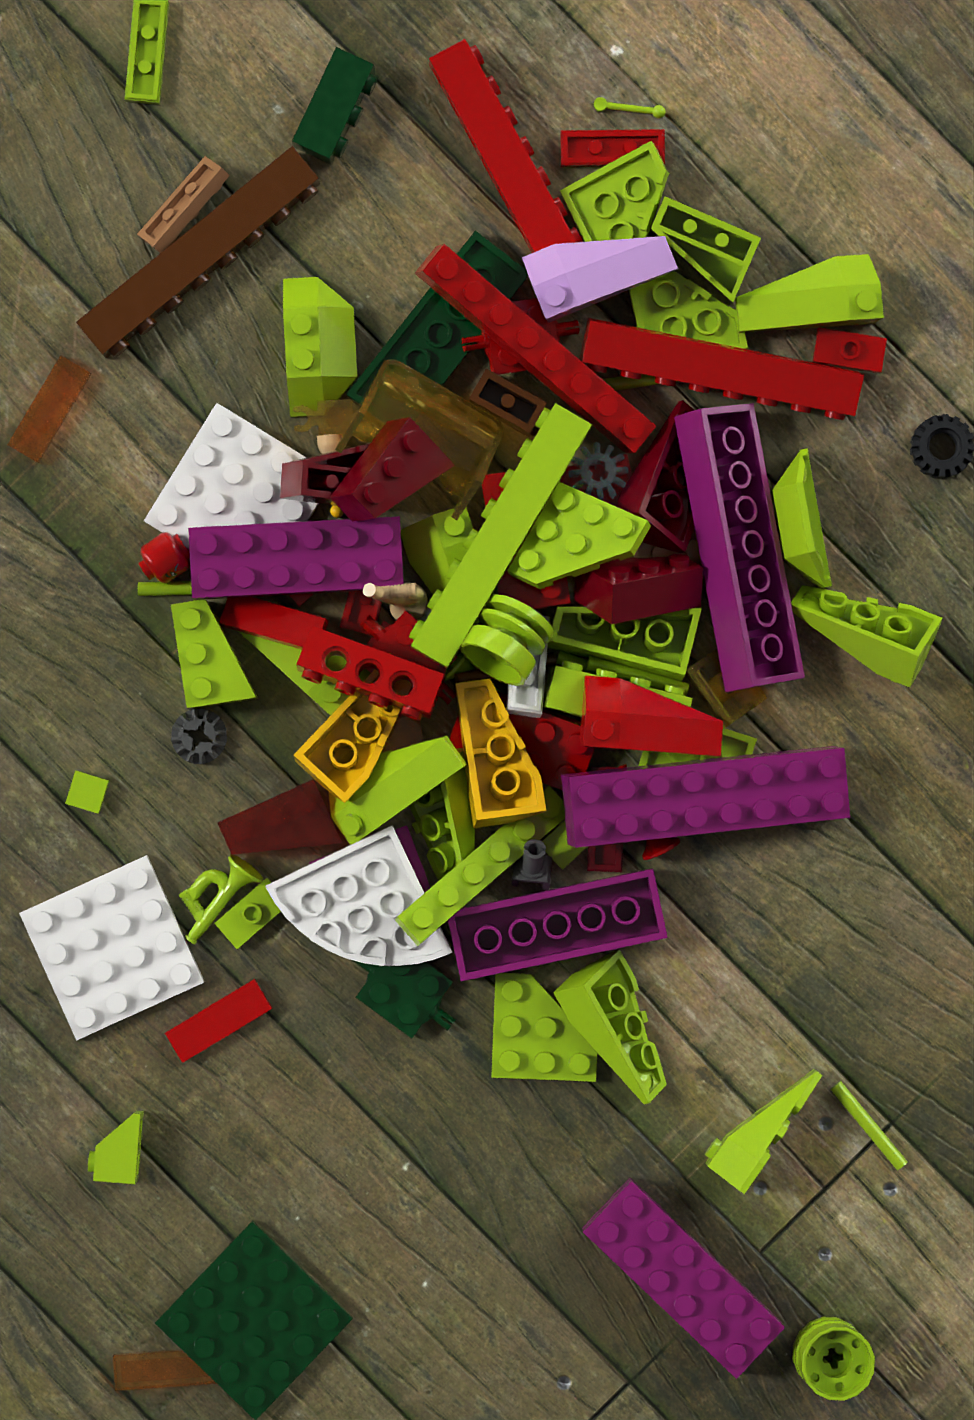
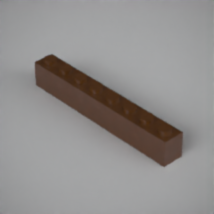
[76,146,320,358]

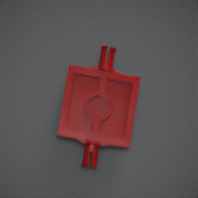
[462,298,580,375]
[359,610,458,705]

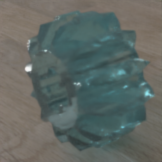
[568,442,628,501]

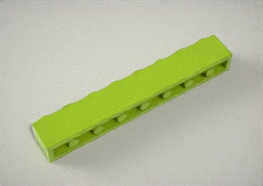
[409,403,592,669]

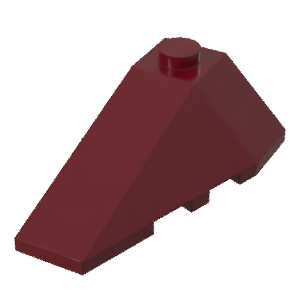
[616,400,695,553]

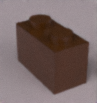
[469,369,547,438]

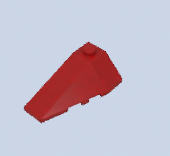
[580,676,723,756]

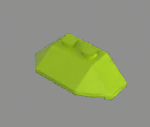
[283,277,358,417]
[770,448,832,589]

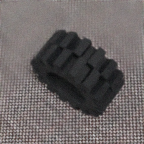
[910,414,974,479]

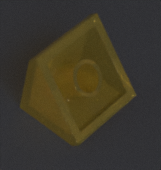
[686,649,767,728]

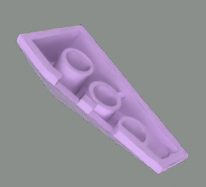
[522,236,678,323]

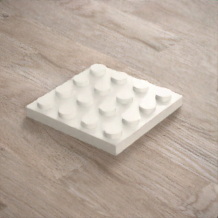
[144,403,319,549]
[19,855,205,1041]

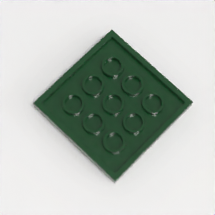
[155,1220,353,1420]

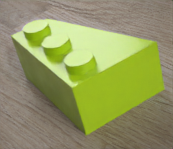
[651,196,761,302]
[171,599,259,710]

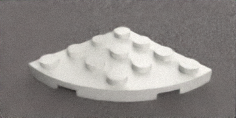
[265,825,452,966]

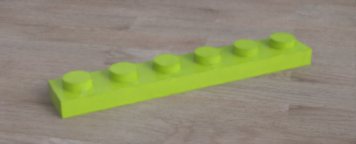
[395,786,565,946]

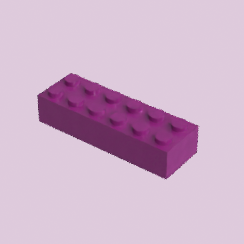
[188,516,404,600]
[448,868,668,981]
[582,1177,785,1379]

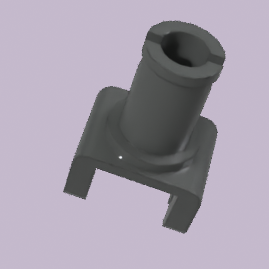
[511,839,552,890]

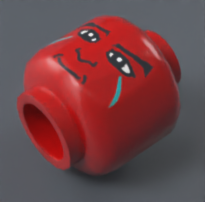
[138,532,190,584]

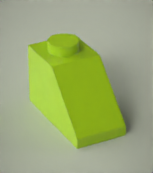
[88,1111,144,1184]

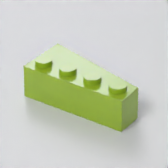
[547,607,702,681]
[543,661,693,717]

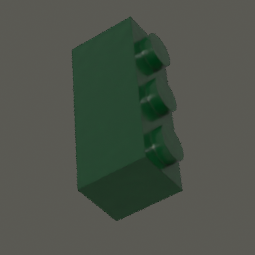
[292,47,378,165]

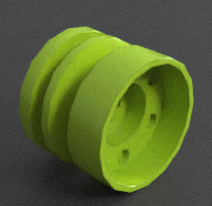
[460,594,554,686]
[792,1317,875,1401]

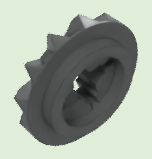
[171,708,227,764]

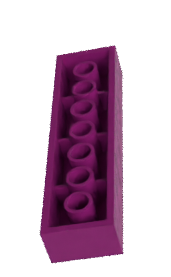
[674,403,805,692]
[561,746,850,848]

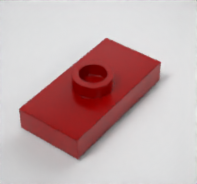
[812,327,887,374]

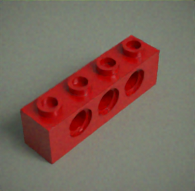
[296,625,444,721]

